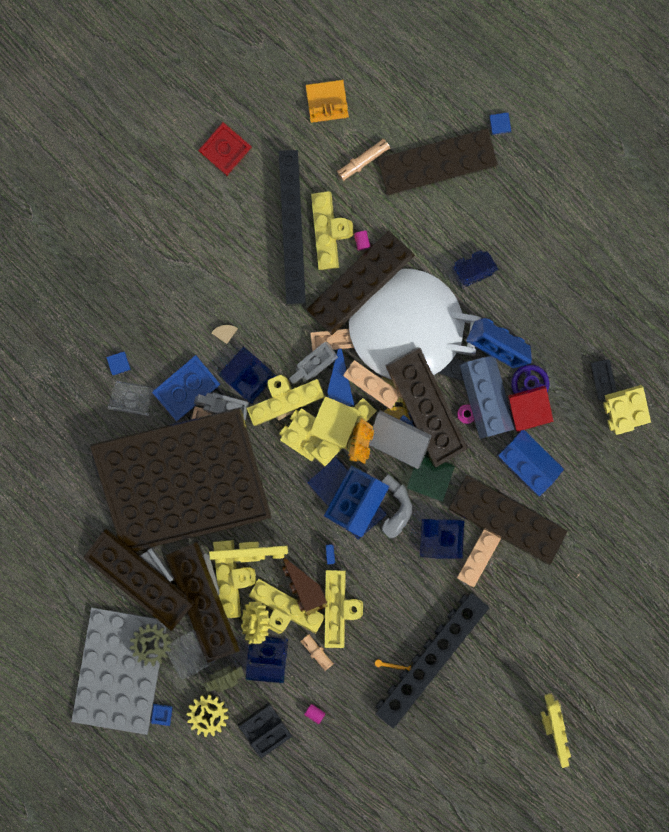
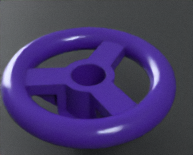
[511,365,550,394]

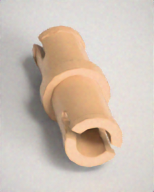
[300,634,334,671]

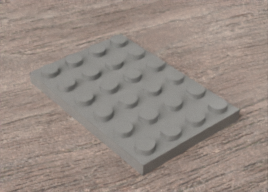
[72,607,166,735]

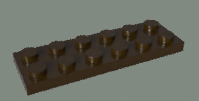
[377,129,498,196]
[306,230,415,335]
[385,347,468,467]
[448,475,568,565]
[83,529,195,632]
[165,542,240,663]

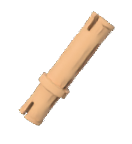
[337,139,390,181]

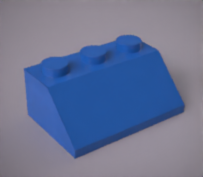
[466,318,532,368]
[497,430,564,497]
[324,466,390,537]

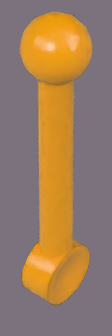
[375,659,411,670]

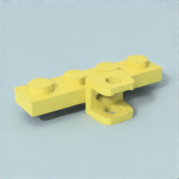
[311,191,354,270]
[247,375,325,426]
[311,398,377,467]
[213,540,256,618]
[209,541,288,563]
[325,570,363,648]
[249,579,325,634]
[540,693,571,768]

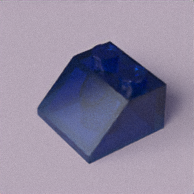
[451,250,499,289]
[218,346,276,404]
[420,519,465,559]
[246,637,288,684]

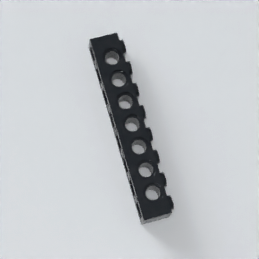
[279,150,306,306]
[375,592,490,729]

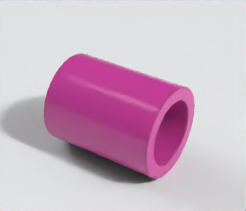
[354,231,370,251]
[304,704,326,724]

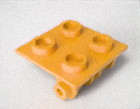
[306,80,349,123]
[348,418,374,464]

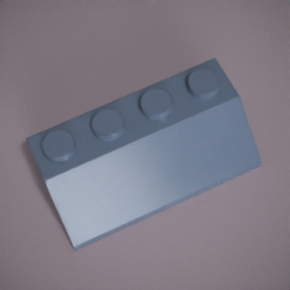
[459,356,515,439]

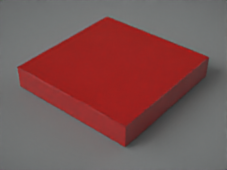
[198,122,252,176]
[508,386,554,432]

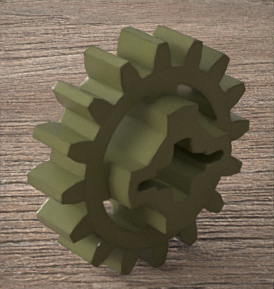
[130,623,172,666]
[203,665,245,693]

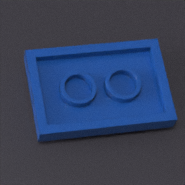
[152,355,221,421]

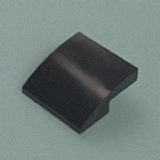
[238,703,293,759]

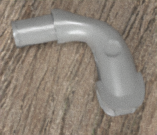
[382,474,412,538]

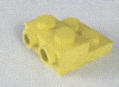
[603,385,651,435]
[279,408,323,461]

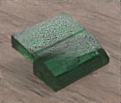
[406,455,455,502]

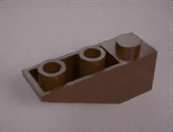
[281,558,328,616]

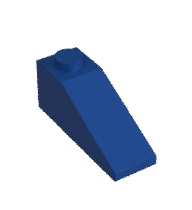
[326,349,354,406]

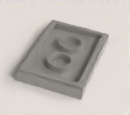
[369,411,432,469]

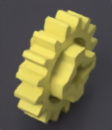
[241,602,270,644]
[187,694,229,737]

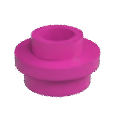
[457,405,474,424]

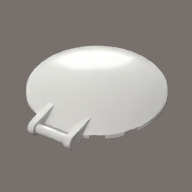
[349,269,481,380]

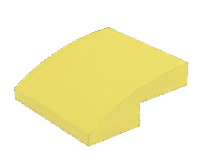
[310,396,361,449]

